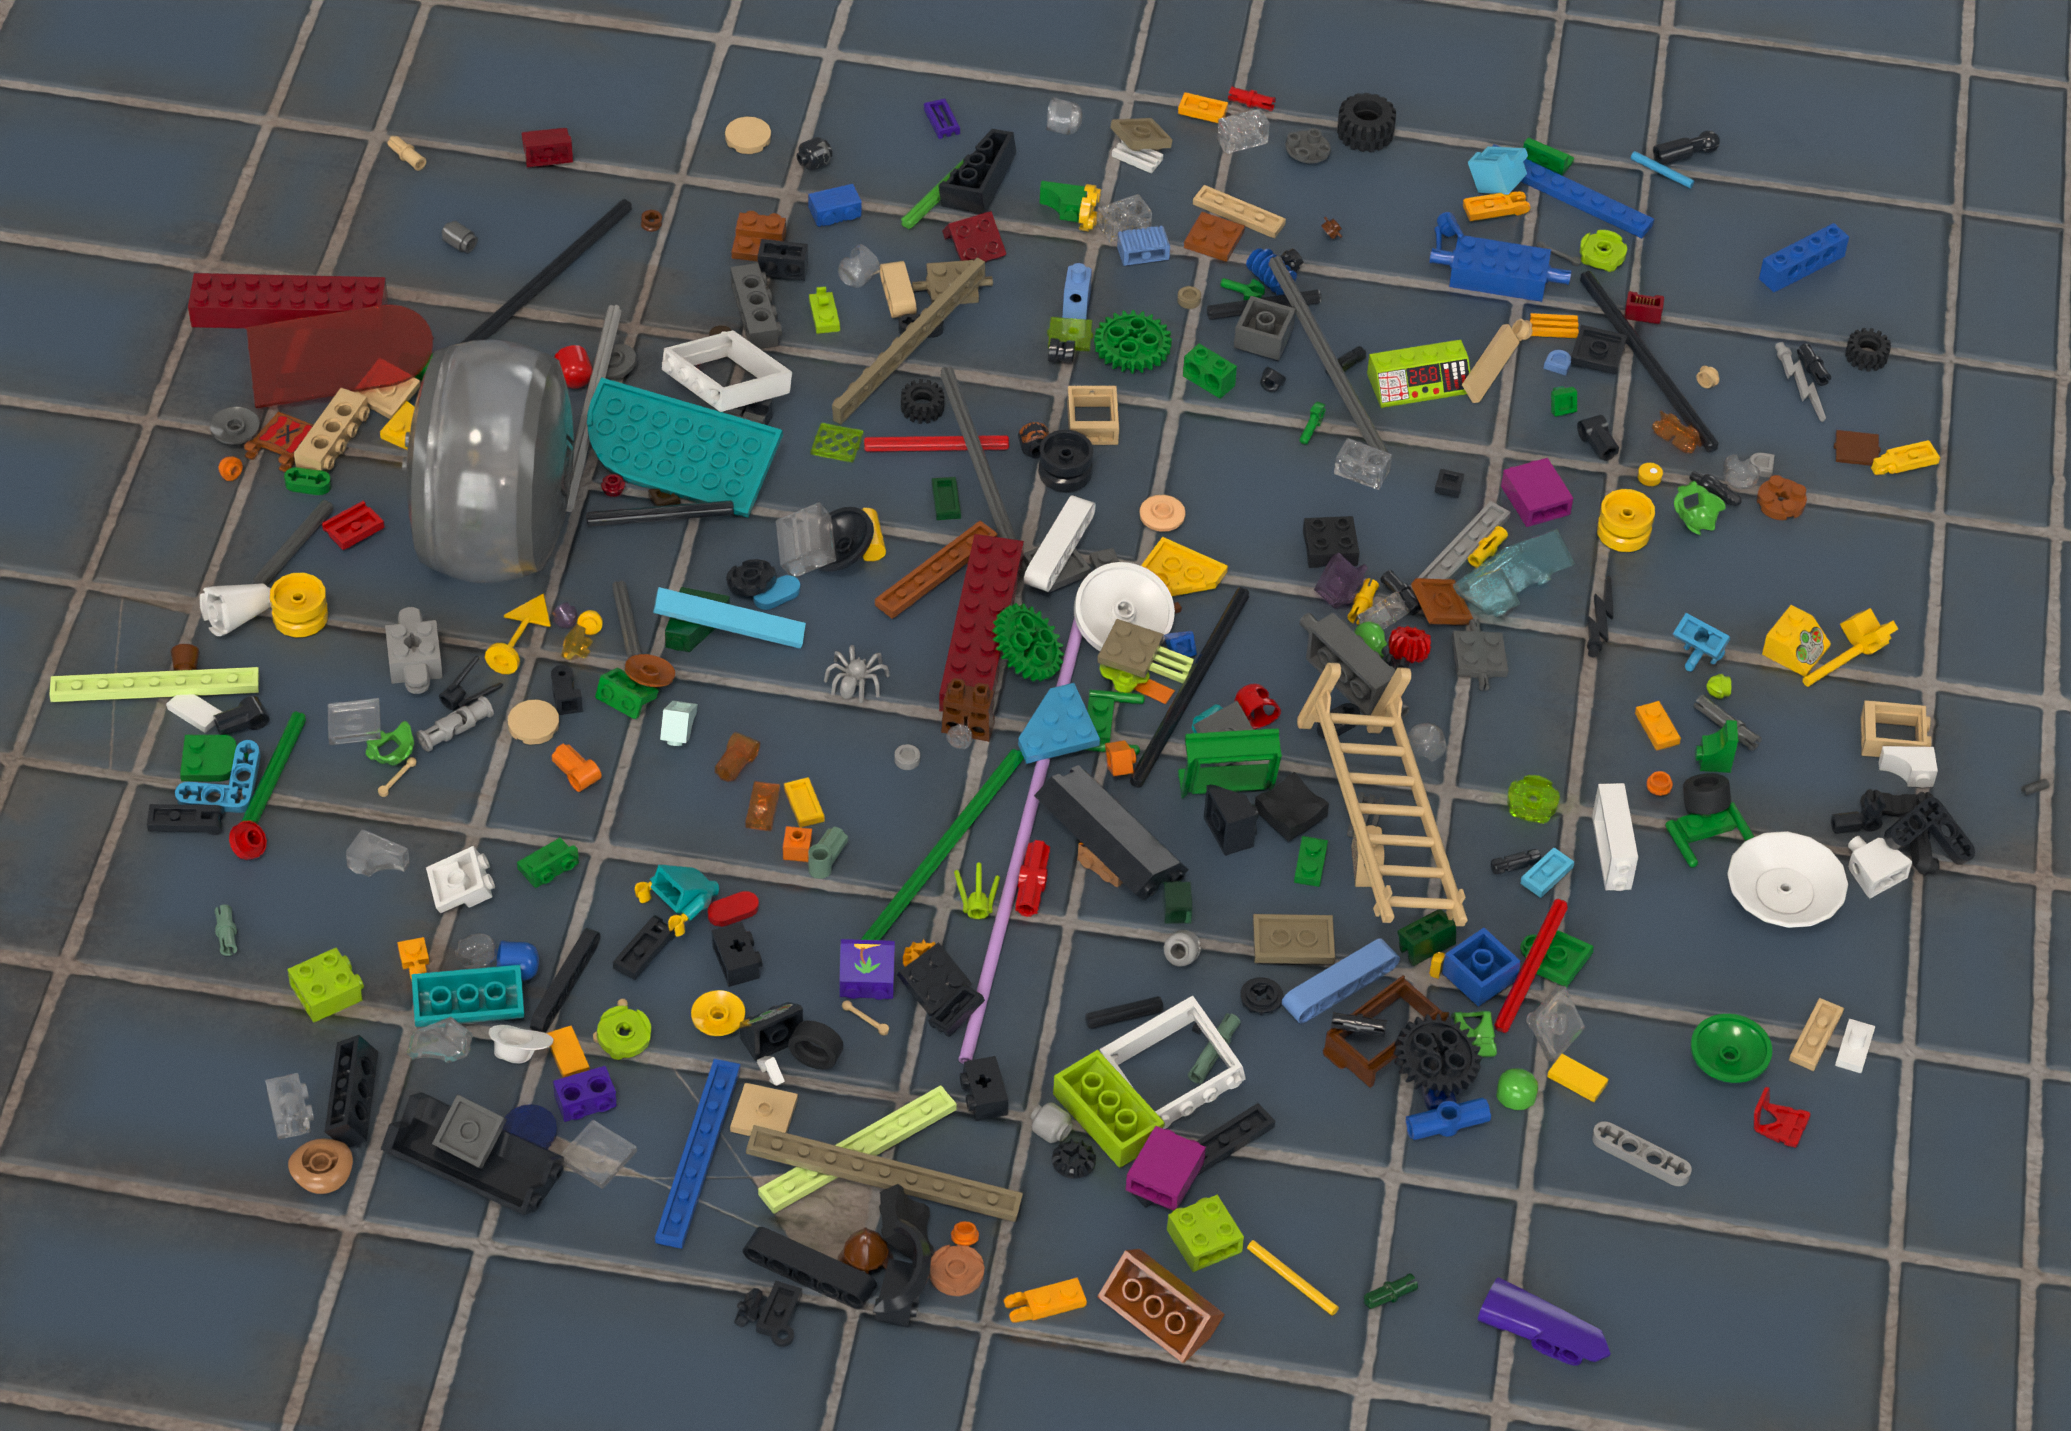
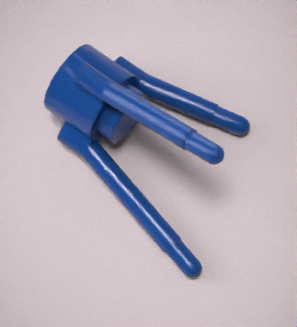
[1434,212,1464,250]

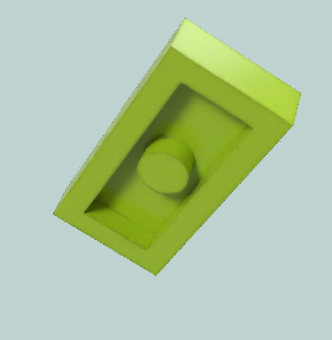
[809,286,840,334]

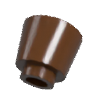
[171,644,200,671]

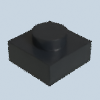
[1435,469,1464,498]

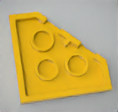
[1141,537,1228,596]

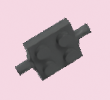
[1451,619,1508,691]

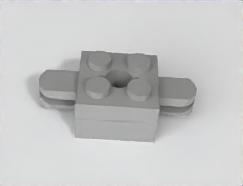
[385,607,443,694]

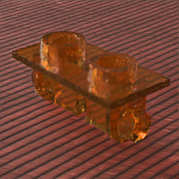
[1652,411,1702,454]

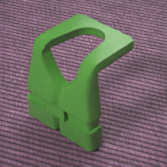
[1451,1011,1497,1057]

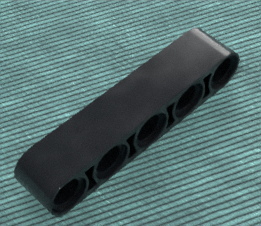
[743,1227,877,1310]

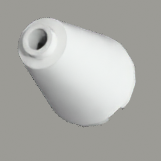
[200,584,271,636]

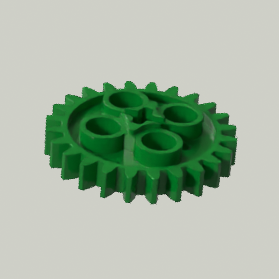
[1094,310,1172,373]
[992,603,1064,682]

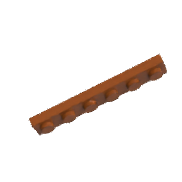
[875,521,998,619]

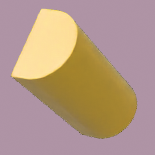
[862,508,886,561]

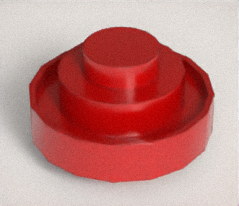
[229,821,267,860]

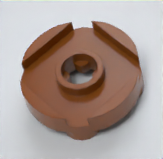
[1757,475,1807,520]

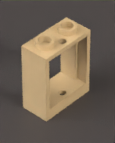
[1067,386,1119,445]
[1860,700,1931,757]

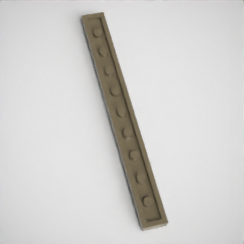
[832,258,985,425]
[746,1125,1023,1222]

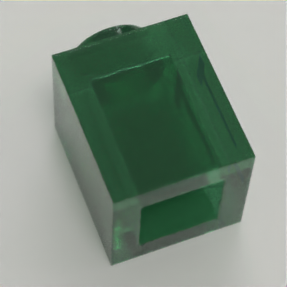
[1163,881,1192,924]

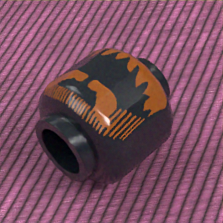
[1018,422,1050,458]

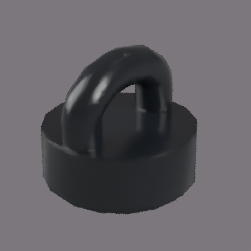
[1260,367,1286,392]

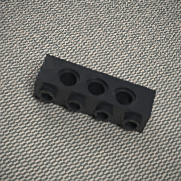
[324,1035,378,1147]

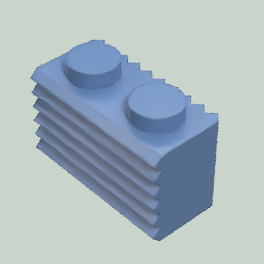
[1117,225,1170,266]

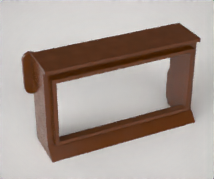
[1323,975,1449,1088]

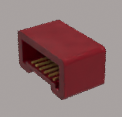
[1624,291,1664,324]

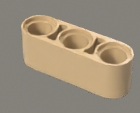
[880,261,917,318]

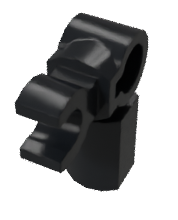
[1831,795,1886,833]

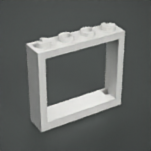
[662,330,792,412]
[1100,996,1246,1129]

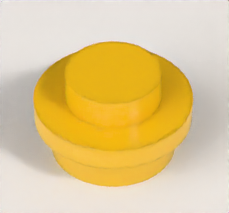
[577,610,603,635]

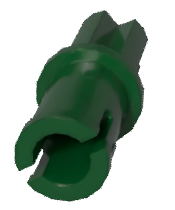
[1363,1273,1418,1309]

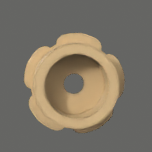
[1511,319,1533,342]
[1697,366,1719,388]

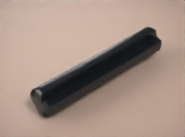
[1085,996,1163,1028]

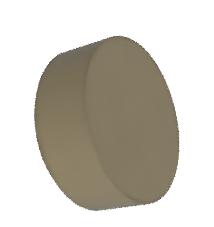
[1177,286,1201,309]

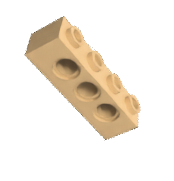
[294,388,370,472]

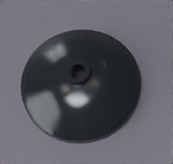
[805,507,874,572]

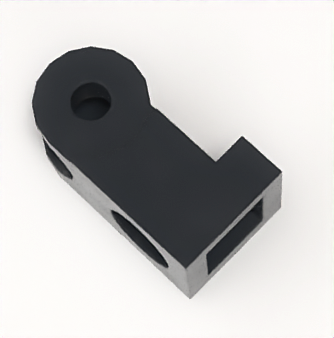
[551,665,583,715]

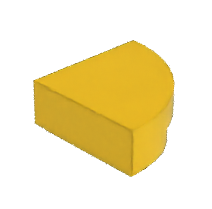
[1429,952,1446,979]

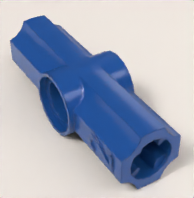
[1405,1098,1491,1140]

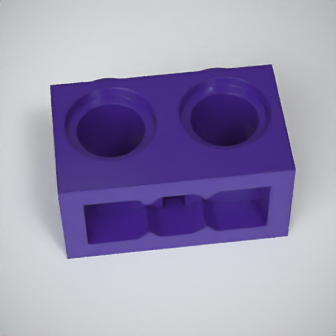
[553,1066,617,1122]

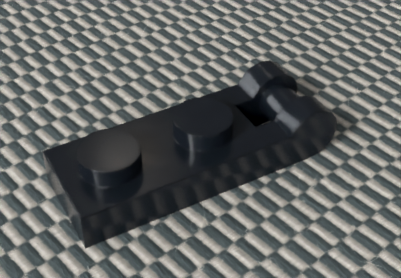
[147,804,224,835]
[613,915,676,980]

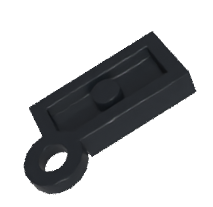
[756,1281,802,1347]

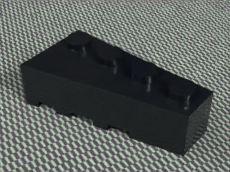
[938,129,1016,213]

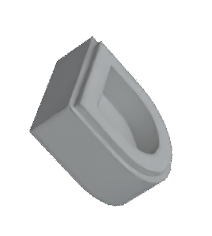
[1748,453,1775,478]

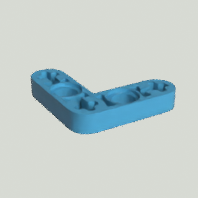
[175,740,261,813]

